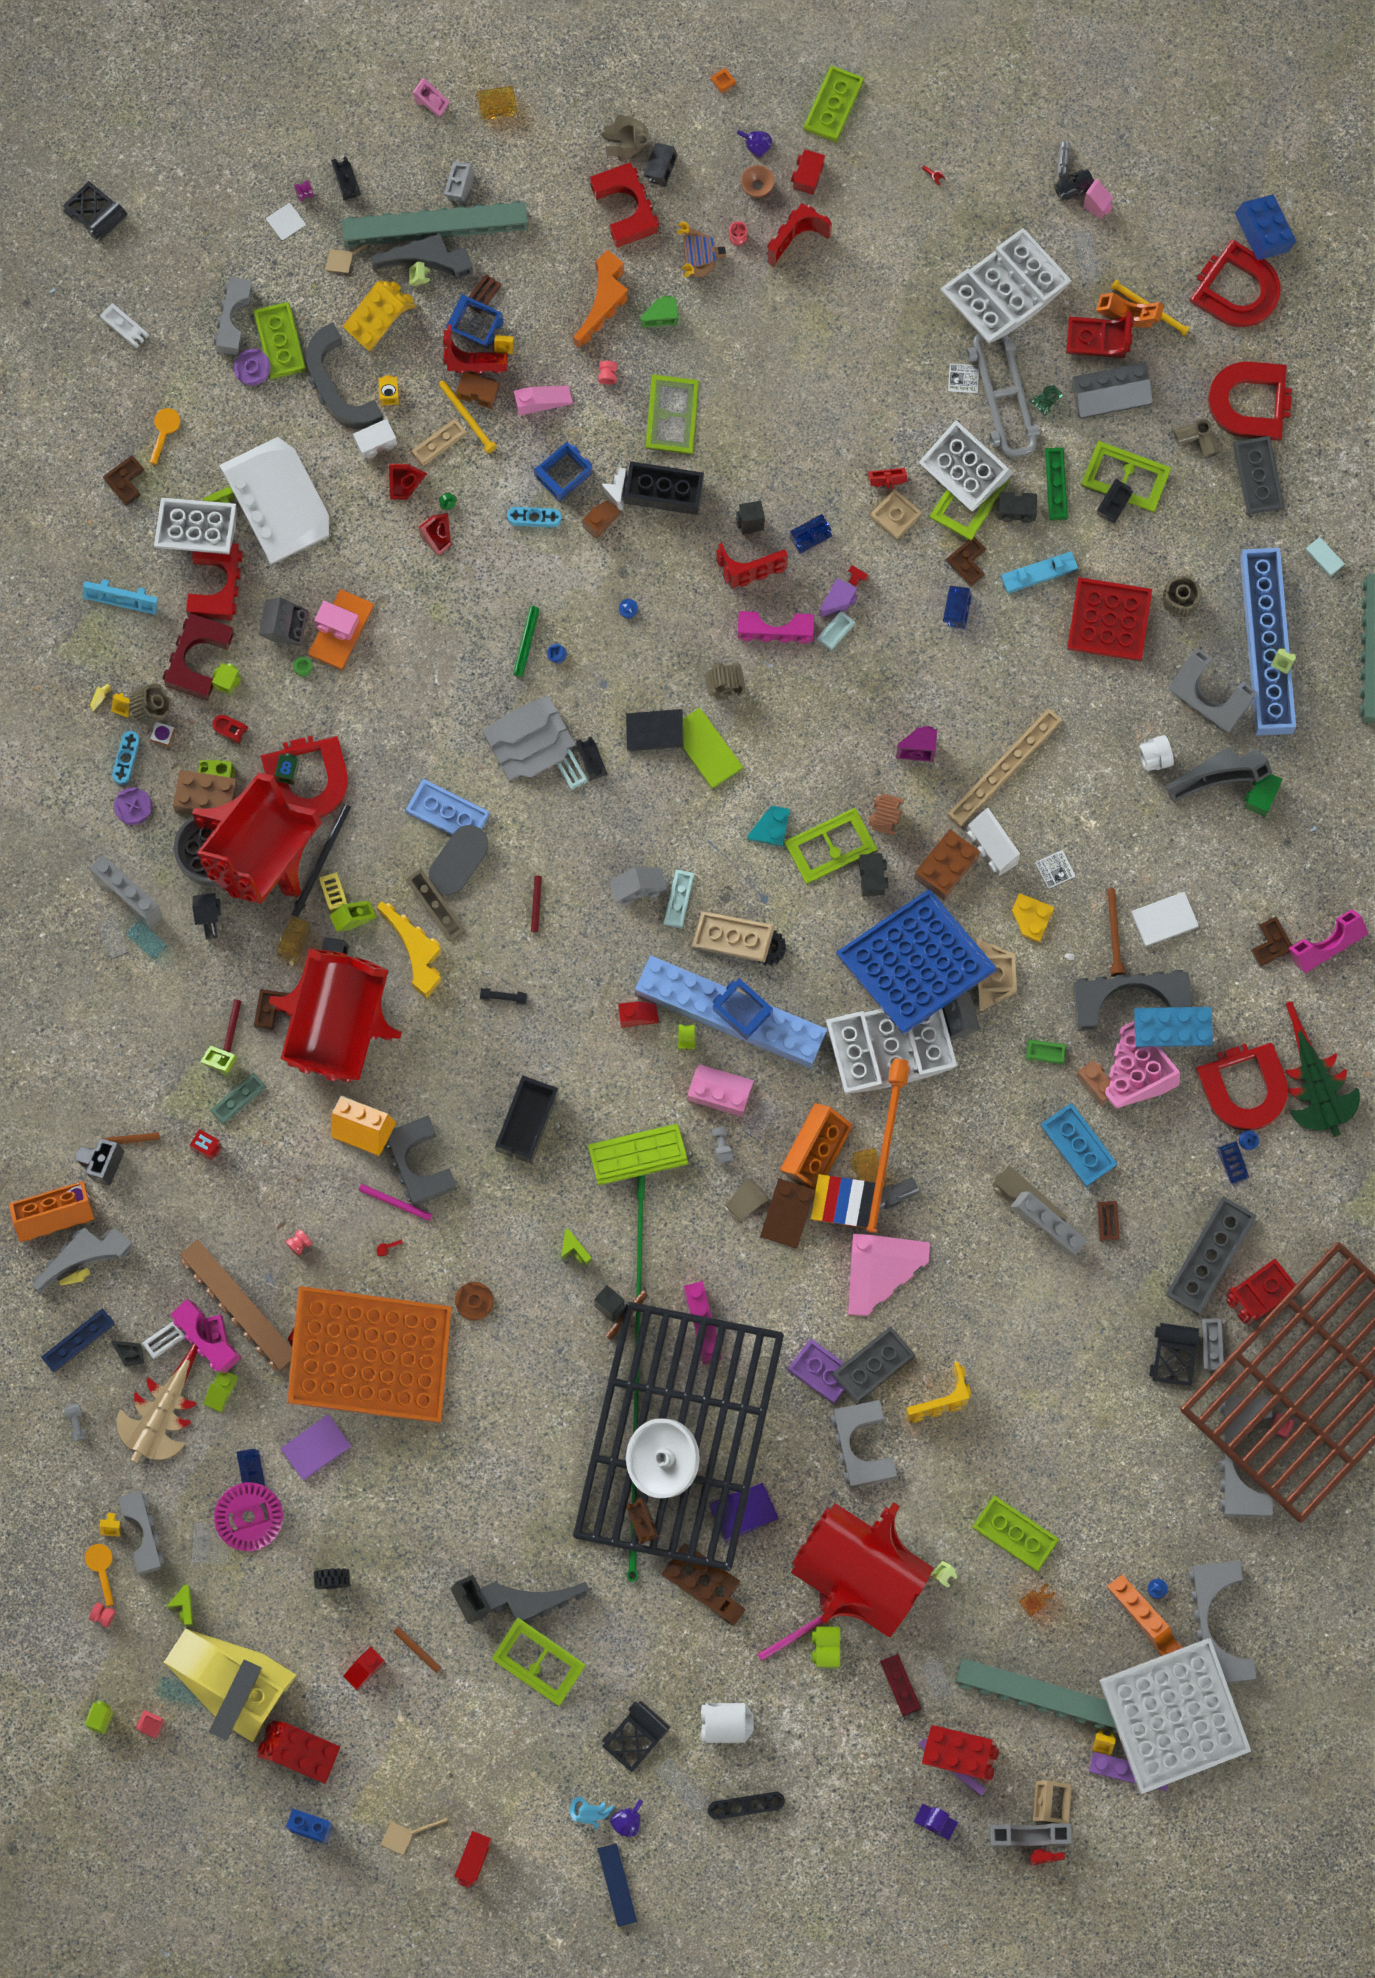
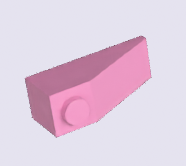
[514,386,573,416]

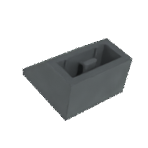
[259,597,308,646]
[942,993,980,1040]

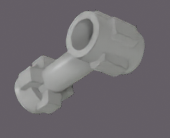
[64,1403,86,1442]

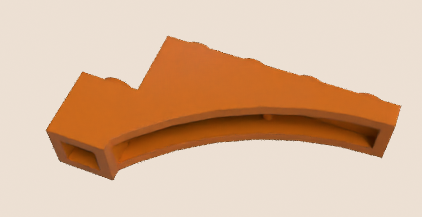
[573,249,628,348]
[1107,1574,1183,1656]

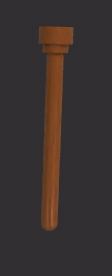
[1108,887,1126,977]

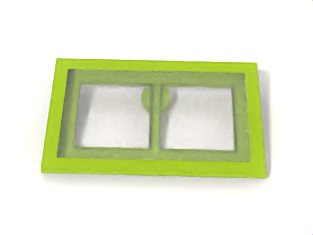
[645,374,699,454]

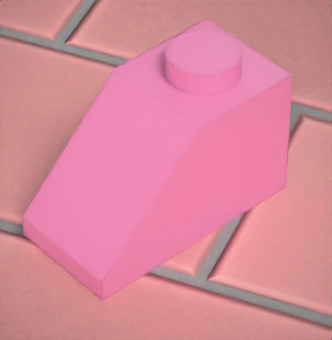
[1083,179,1113,219]

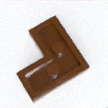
[103,455,144,506]
[946,537,986,587]
[1251,917,1292,967]
[254,989,289,1030]

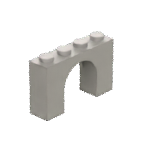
[1168,648,1258,733]
[89,855,163,930]
[830,1400,897,1489]

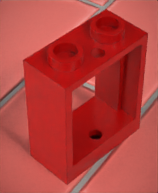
[454,1831,492,1888]

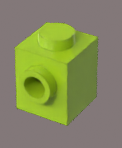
[212,663,241,696]

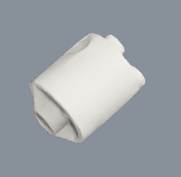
[701,1703,754,1743]

